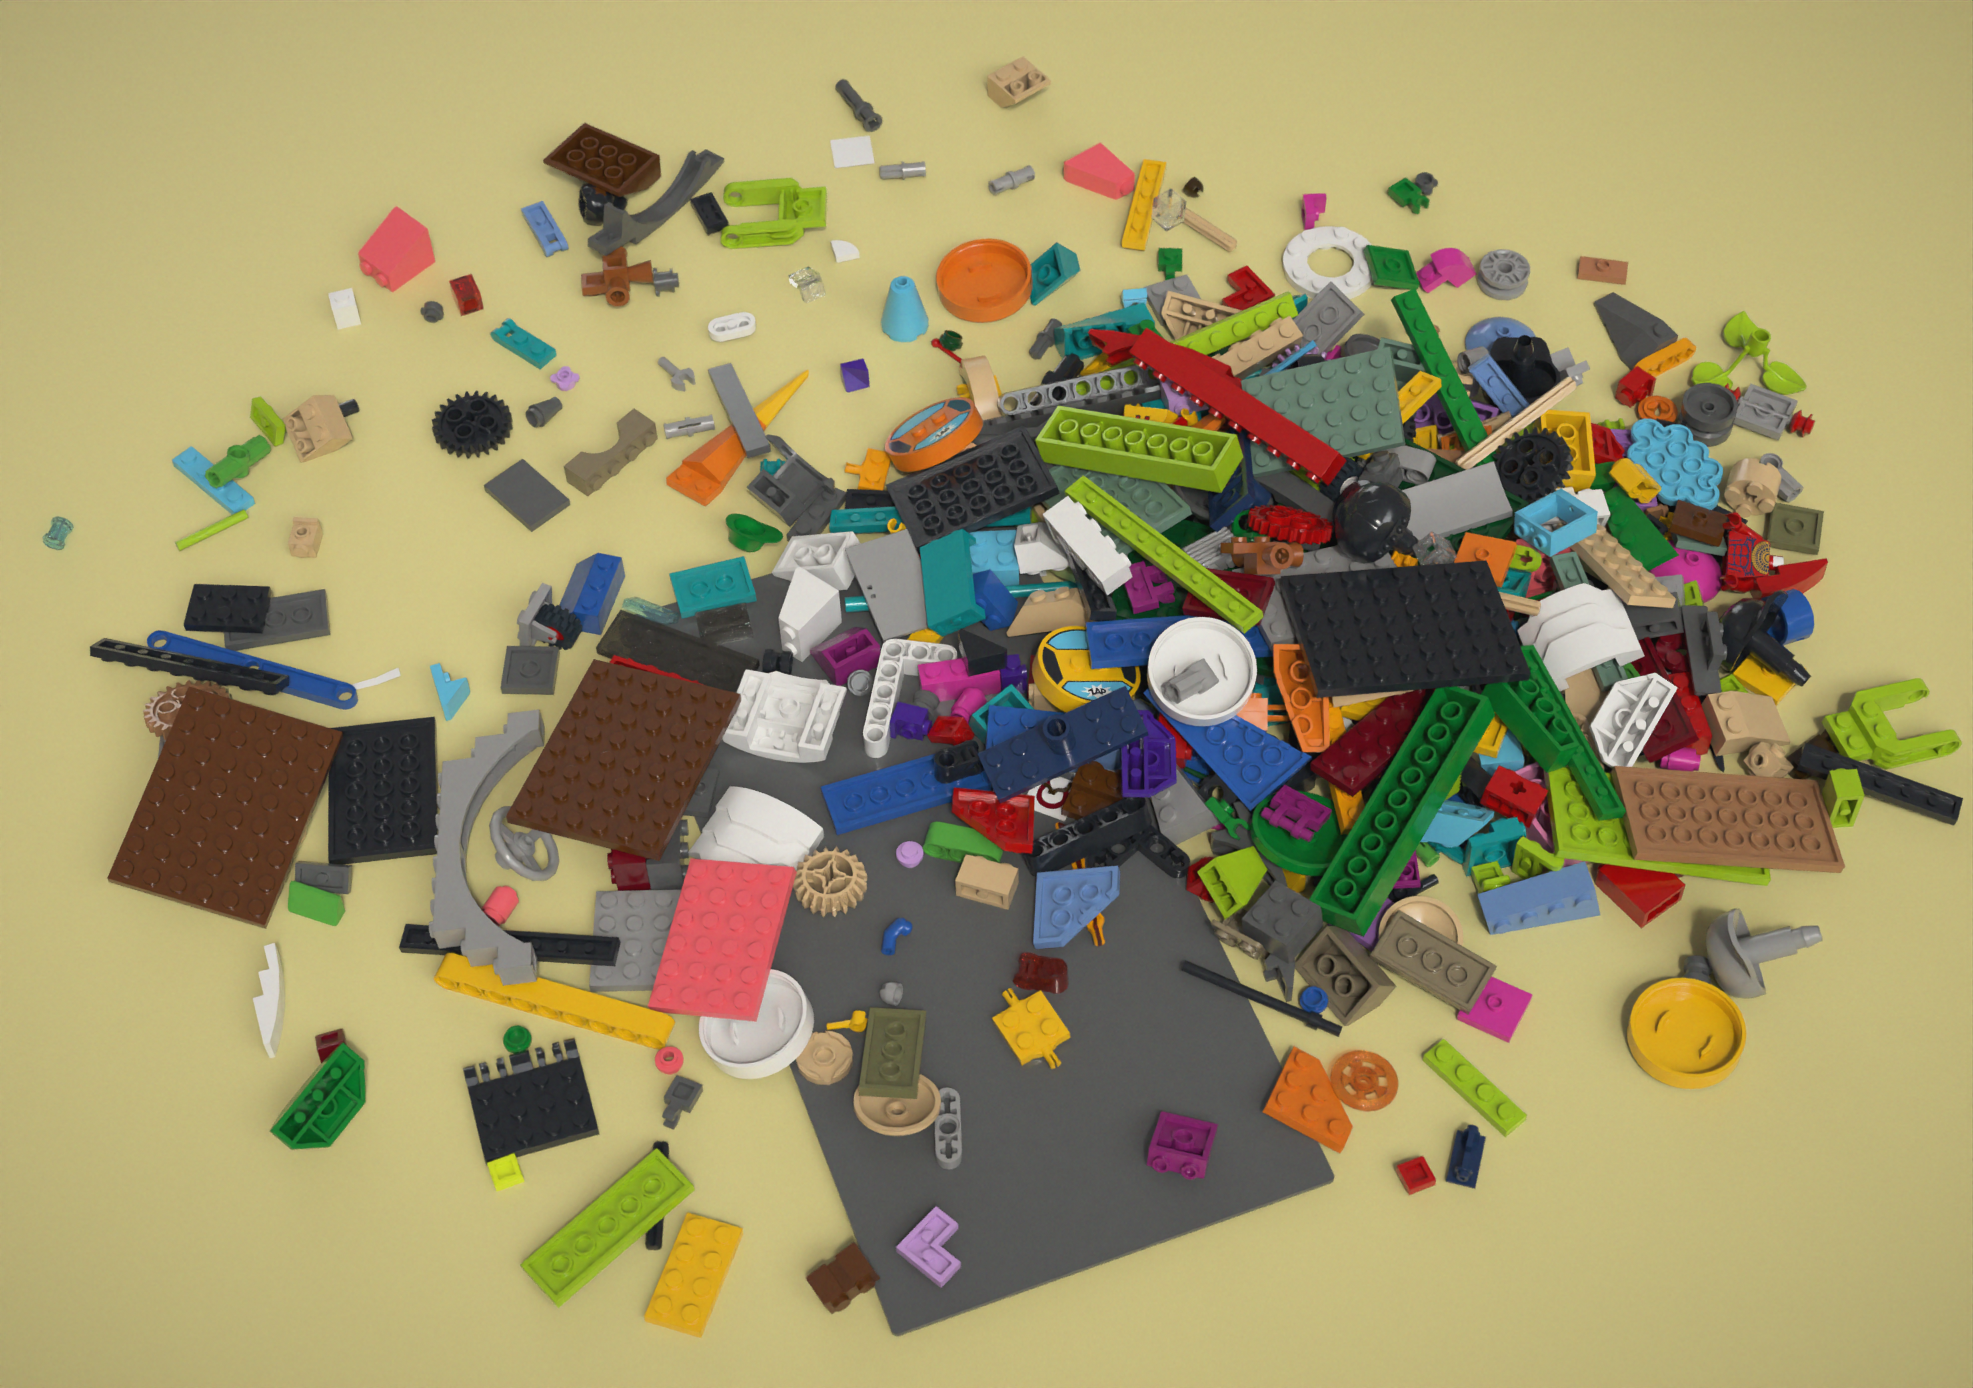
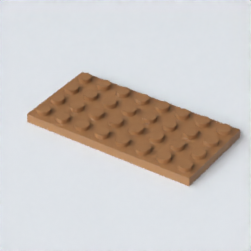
[1611,766,1845,873]

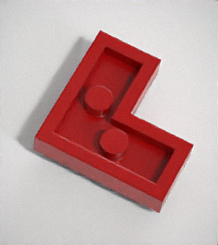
[1222,265,1275,311]

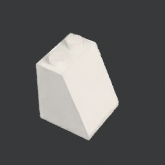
[778,566,842,662]

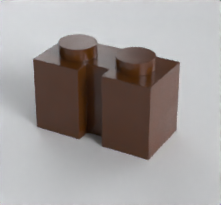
[806,1242,880,1314]

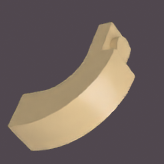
[959,355,1002,420]

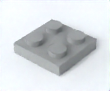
[1143,274,1202,326]

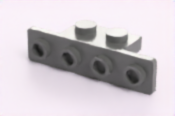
[1681,605,1727,695]

